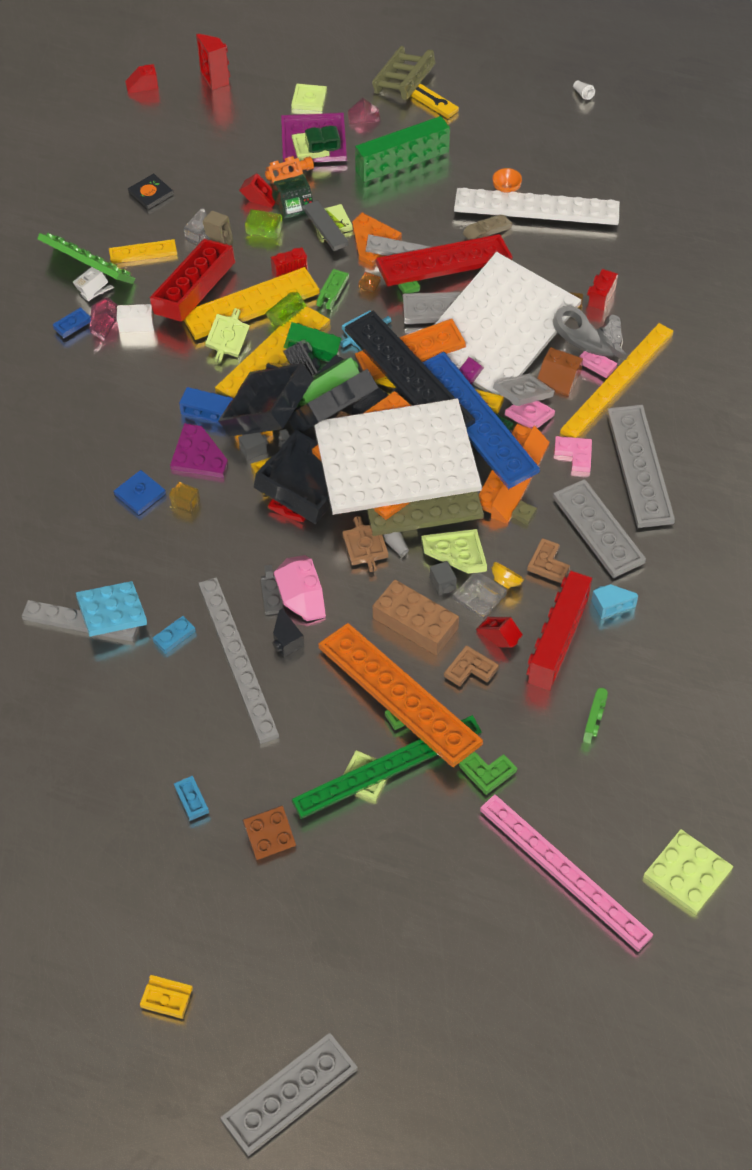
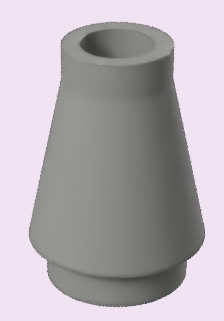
[384,532,409,557]

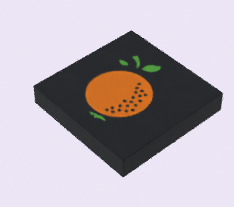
[128,173,174,209]

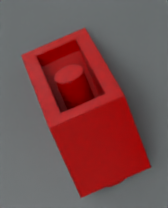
[125,64,158,94]
[239,173,279,207]
[476,617,523,648]

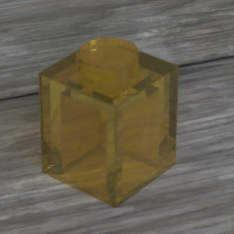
[169,482,200,513]

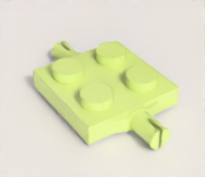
[205,308,250,363]

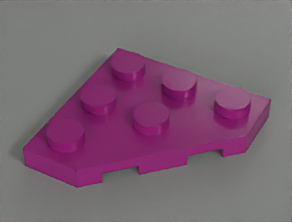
[170,423,228,478]

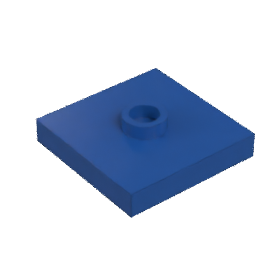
[113,470,166,515]

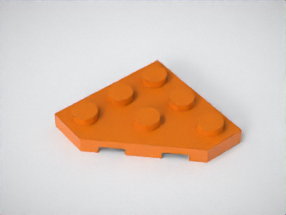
[352,212,402,267]

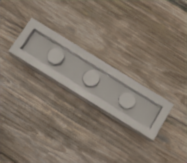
[365,234,430,256]

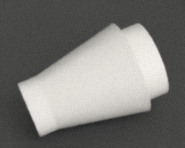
[573,80,595,100]

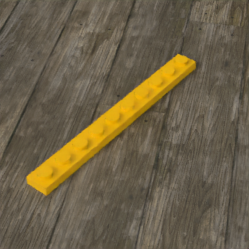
[560,323,673,438]

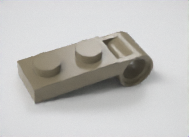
[463,215,513,240]

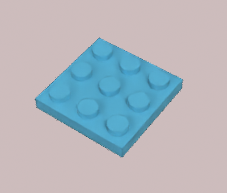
[76,581,147,637]

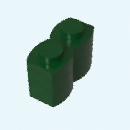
[305,126,340,153]

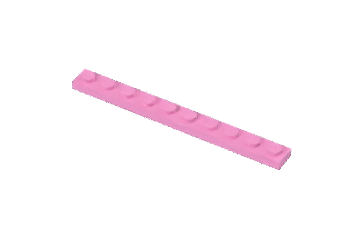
[480,795,654,952]

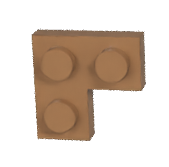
[527,538,570,584]
[444,645,499,686]

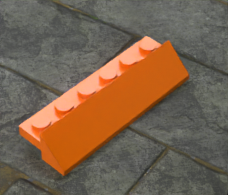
[478,424,550,524]

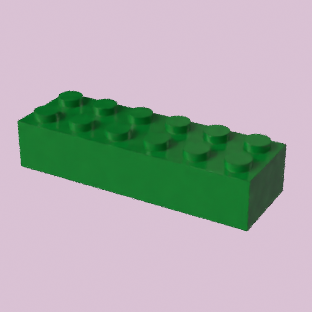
[355,116,450,182]

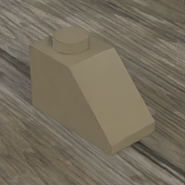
[203,211,234,245]

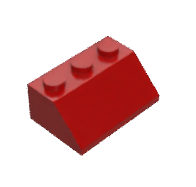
[196,34,230,90]

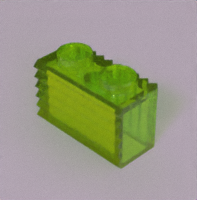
[245,209,283,239]
[266,292,307,326]

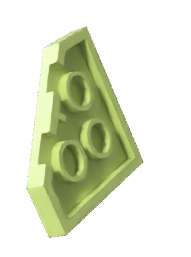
[421,529,487,574]

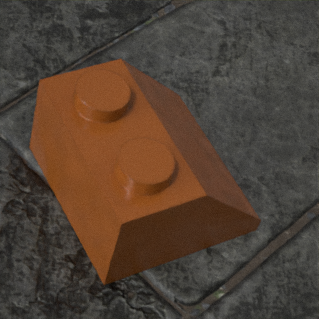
[537,347,583,397]

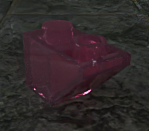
[90,297,118,340]

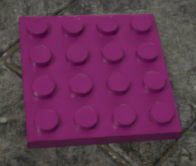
[281,113,347,162]

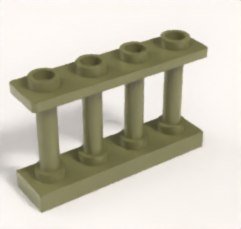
[372,46,436,100]

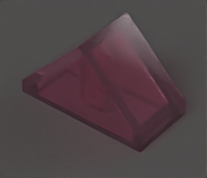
[348,98,380,124]

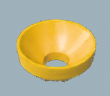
[491,562,524,589]

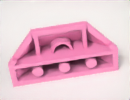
[274,555,326,621]

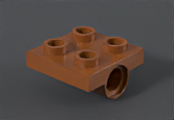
[242,805,296,860]

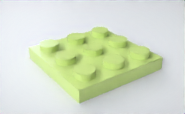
[643,829,734,915]

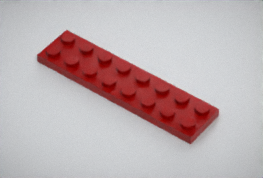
[376,234,513,286]

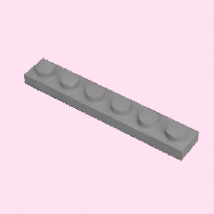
[22,600,139,642]

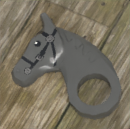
[552,306,628,360]

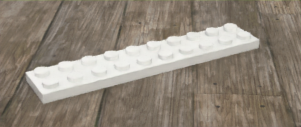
[454,188,620,225]

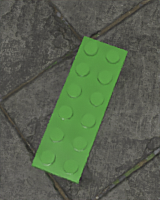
[37,232,136,284]

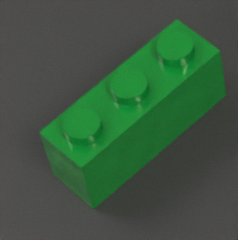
[284,322,341,362]

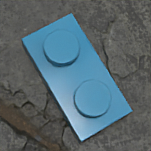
[153,616,196,654]
[174,776,209,821]

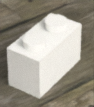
[117,304,154,332]

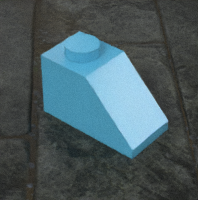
[591,584,638,619]

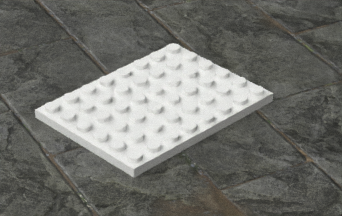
[434,252,581,395]
[314,399,482,515]

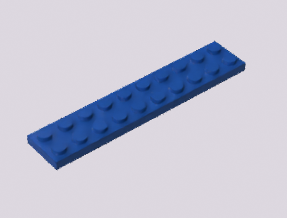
[422,352,540,489]

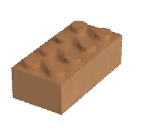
[373,579,459,656]

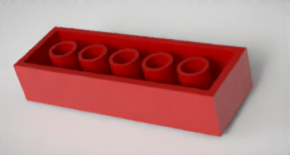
[150,239,235,322]
[526,570,593,691]

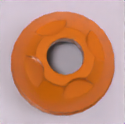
[492,168,522,193]

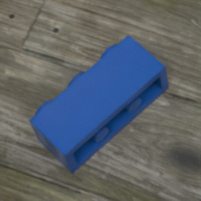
[179,387,234,424]

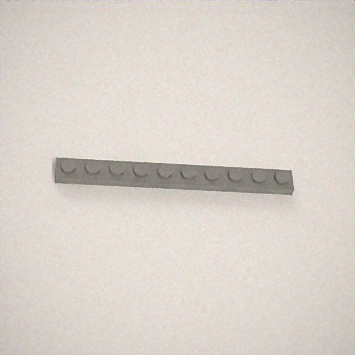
[199,577,279,744]

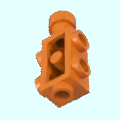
[265,156,314,185]

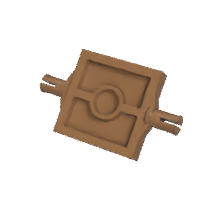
[342,516,388,572]

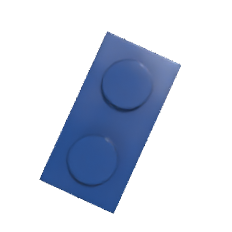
[53,307,92,338]

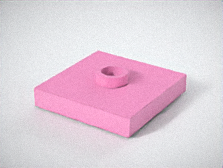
[505,401,555,429]

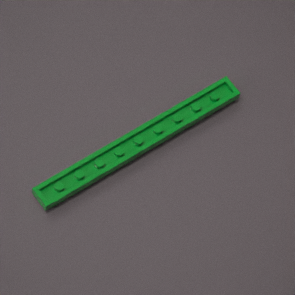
[292,715,482,819]

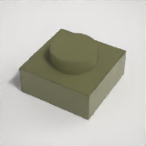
[512,501,537,525]

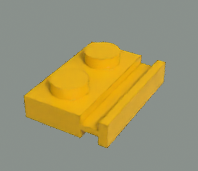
[140,975,193,1019]

